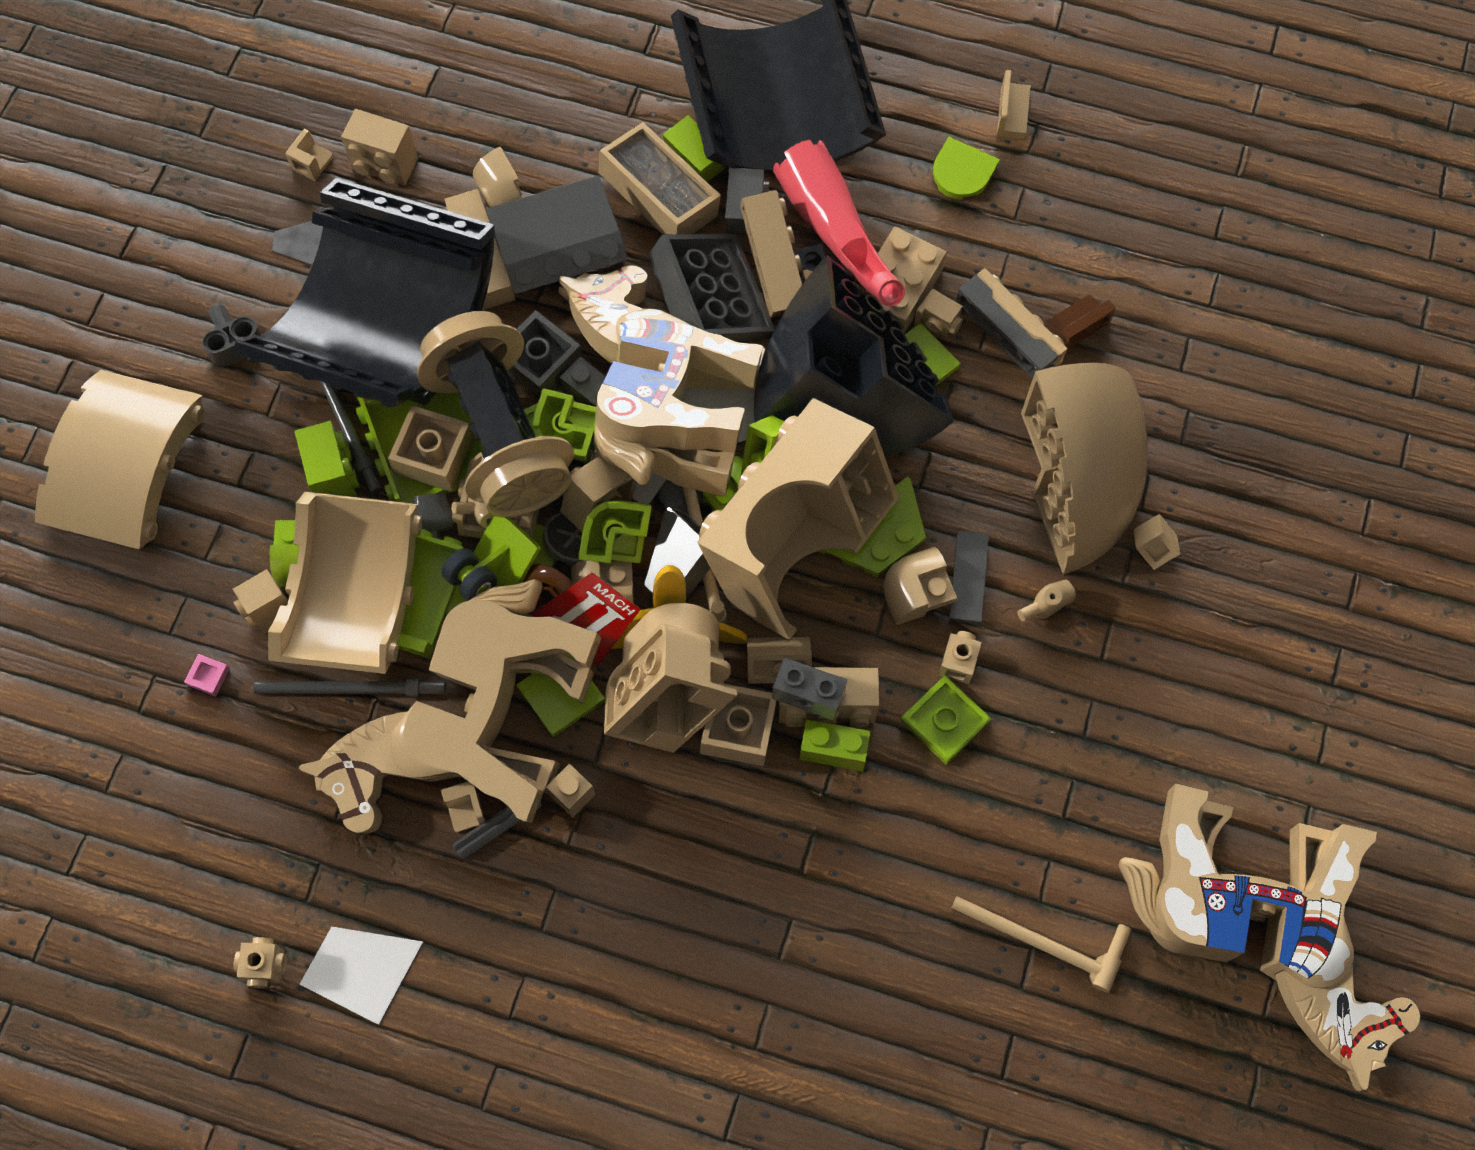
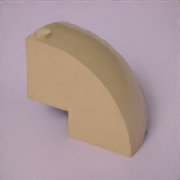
[1021,363,1148,575]

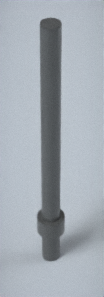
[320,381,382,495]
[253,678,446,697]

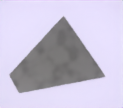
[272,221,323,265]

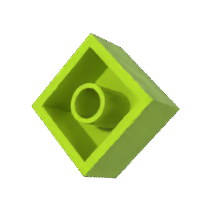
[294,421,360,497]

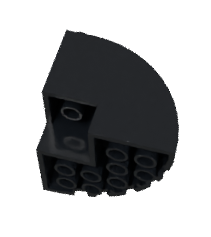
[754,255,954,456]

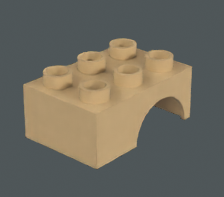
[697,398,899,640]

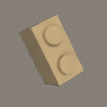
[233,569,288,634]

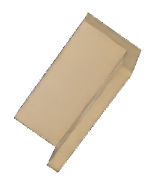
[997,70,1031,139]
[747,637,812,684]

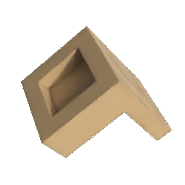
[285,129,333,181]
[1133,514,1180,570]
[441,781,486,833]

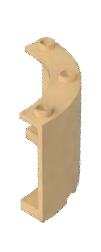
[35,370,205,549]
[268,492,422,674]

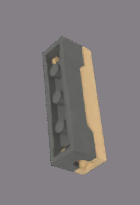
[956,268,1067,379]

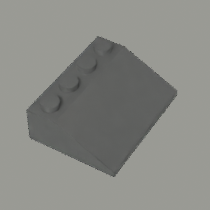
[486,175,628,294]
[648,233,775,343]

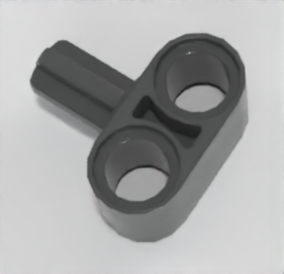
[202,304,262,367]

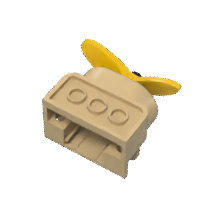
[604,565,747,753]

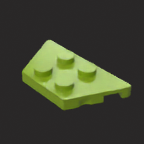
[819,476,926,577]

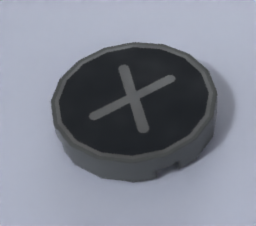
[542,512,583,567]

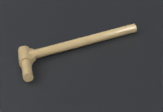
[683,487,727,624]
[951,896,1131,993]

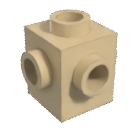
[234,937,286,988]

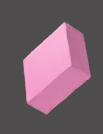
[184,654,230,697]

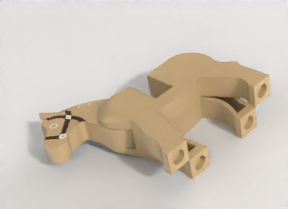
[299,579,601,834]

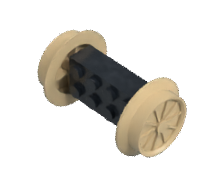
[417,311,574,518]

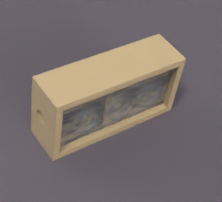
[598,122,721,235]

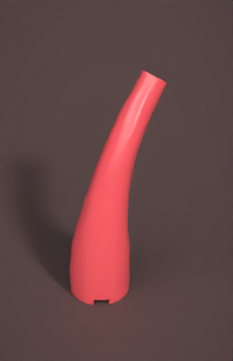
[773,140,905,307]

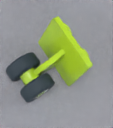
[442,516,541,601]

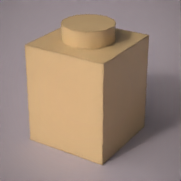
[546,764,595,818]

